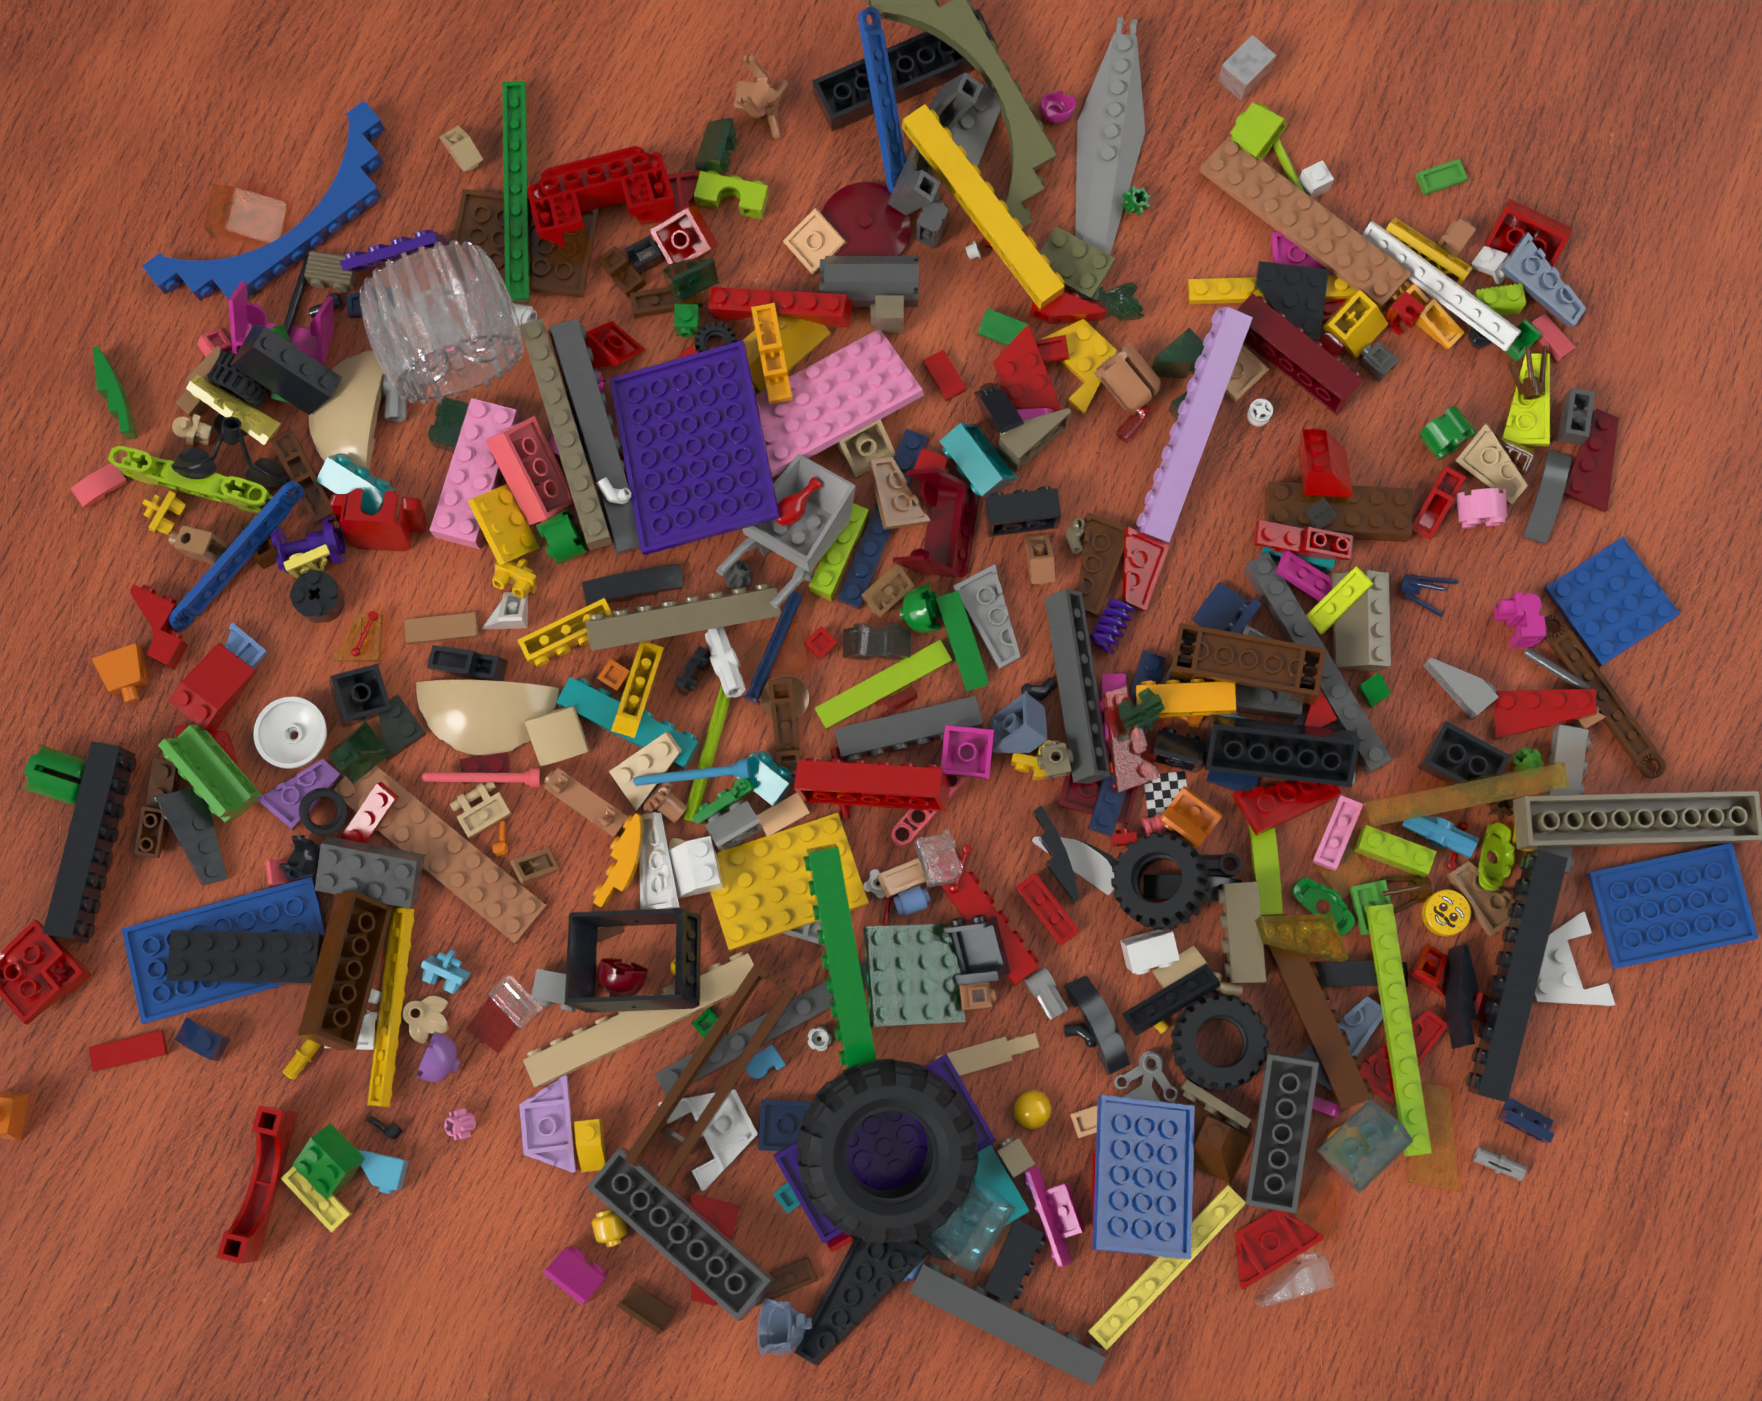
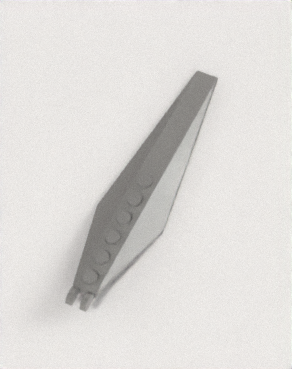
[1074,17,1145,301]

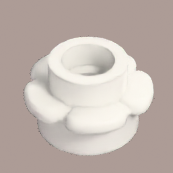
[808,1027,832,1051]

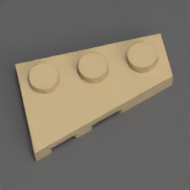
[1456,423,1528,504]
[609,731,682,811]

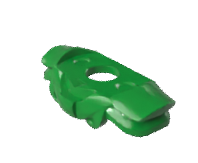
[1291,877,1355,936]

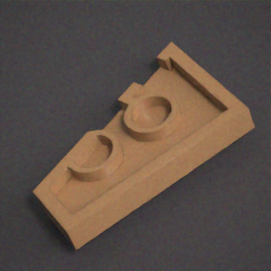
[868,457,930,530]
[1446,861,1515,937]

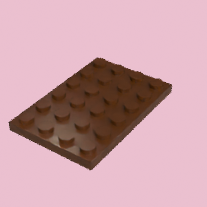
[446,189,600,298]

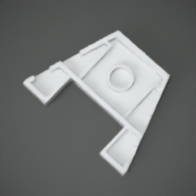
[1534,912,1615,1006]
[658,1089,758,1191]

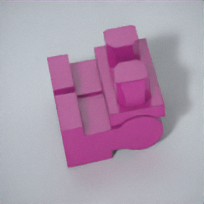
[1493,592,1546,648]

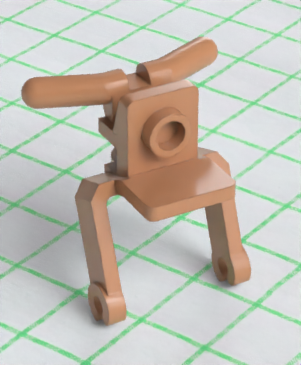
[734,55,789,140]

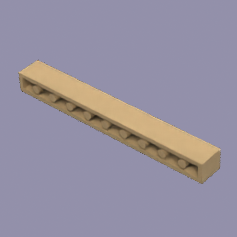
[523,952,762,1088]

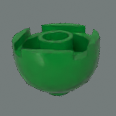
[899,584,941,633]

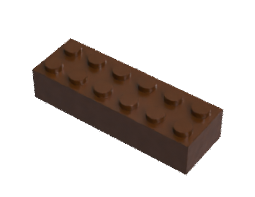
[1264,482,1413,542]
[298,891,393,1051]

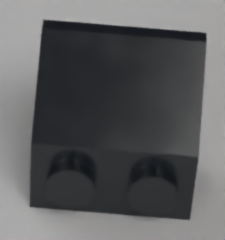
[329,664,391,727]
[1149,727,1205,773]

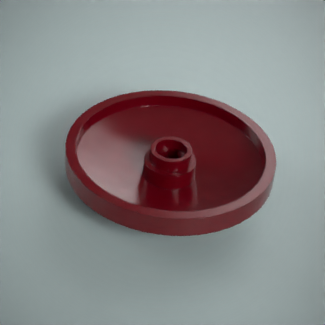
[821,182,911,256]

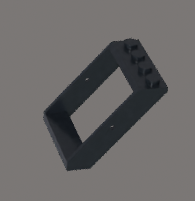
[565,908,701,1013]

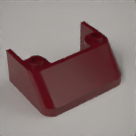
[893,467,979,578]

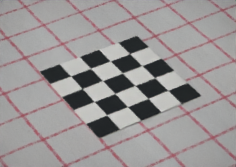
[1143,771,1187,817]

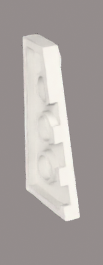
[639,812,679,910]

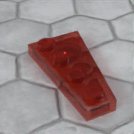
[1102,686,1160,794]

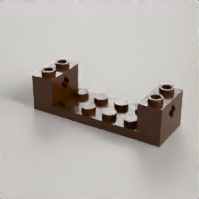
[1169,623,1326,705]

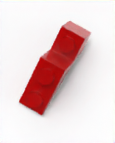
[130,584,188,670]

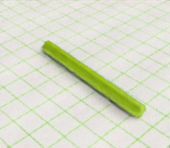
[684,684,731,822]

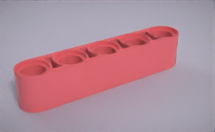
[891,774,971,848]

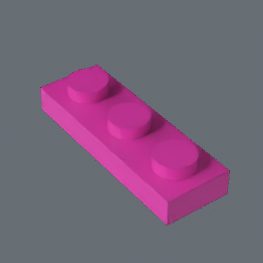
[1276,551,1332,601]

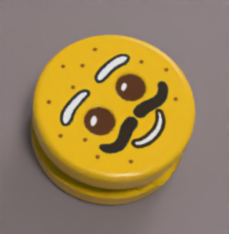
[1422,890,1471,937]

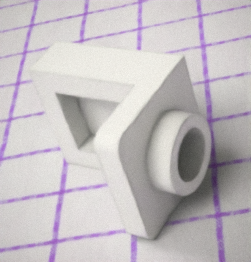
[1471,246,1509,285]

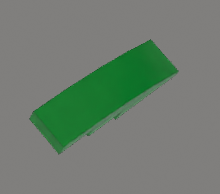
[93,346,137,439]
[935,590,989,692]

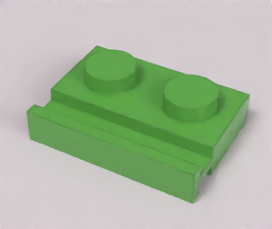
[1349,880,1397,936]

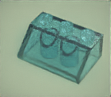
[1317,1099,1413,1193]
[929,1177,1016,1273]

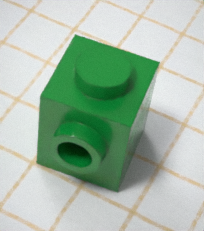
[674,304,700,338]

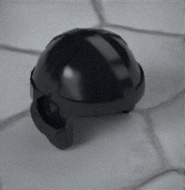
[279,835,320,880]

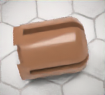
[1094,342,1161,411]

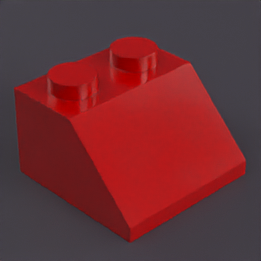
[650,205,719,272]

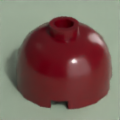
[597,958,648,997]

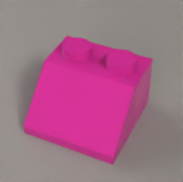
[543,1246,608,1305]

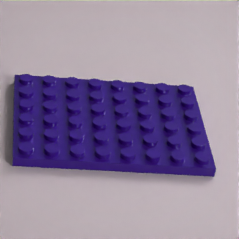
[609,340,781,555]

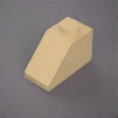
[439,126,483,172]

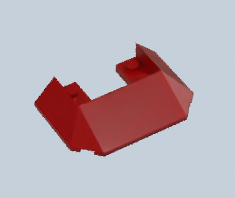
[527,146,675,248]

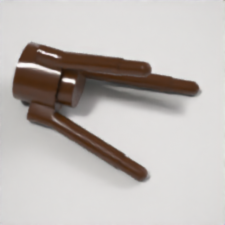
[1508,345,1547,400]
[1381,875,1433,914]

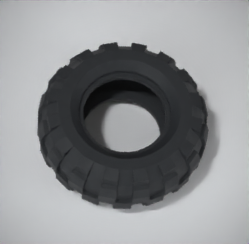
[797,1059,979,1244]

